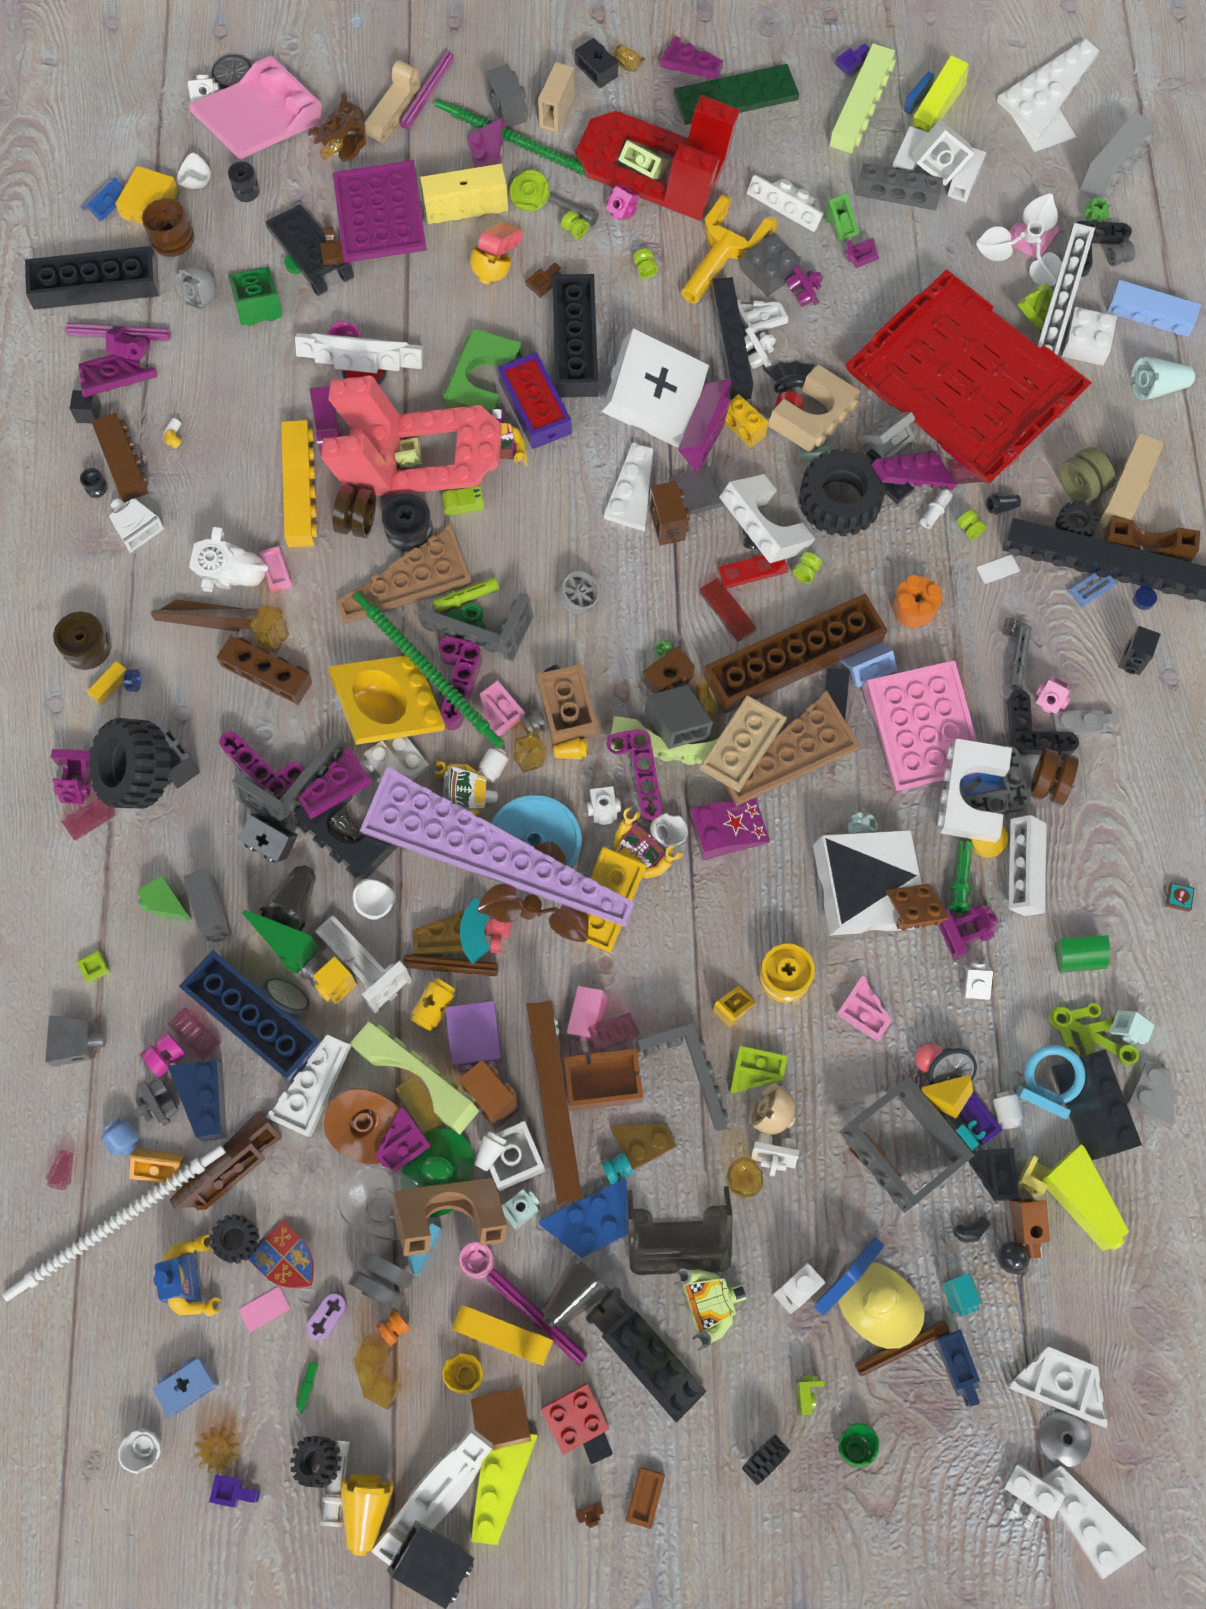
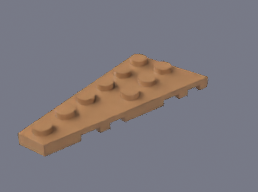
[337,524,472,624]
[725,690,860,806]

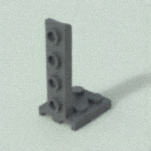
[418,593,534,662]
[232,736,343,827]
[635,1023,730,1131]

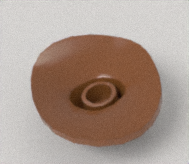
[323,1088,400,1164]

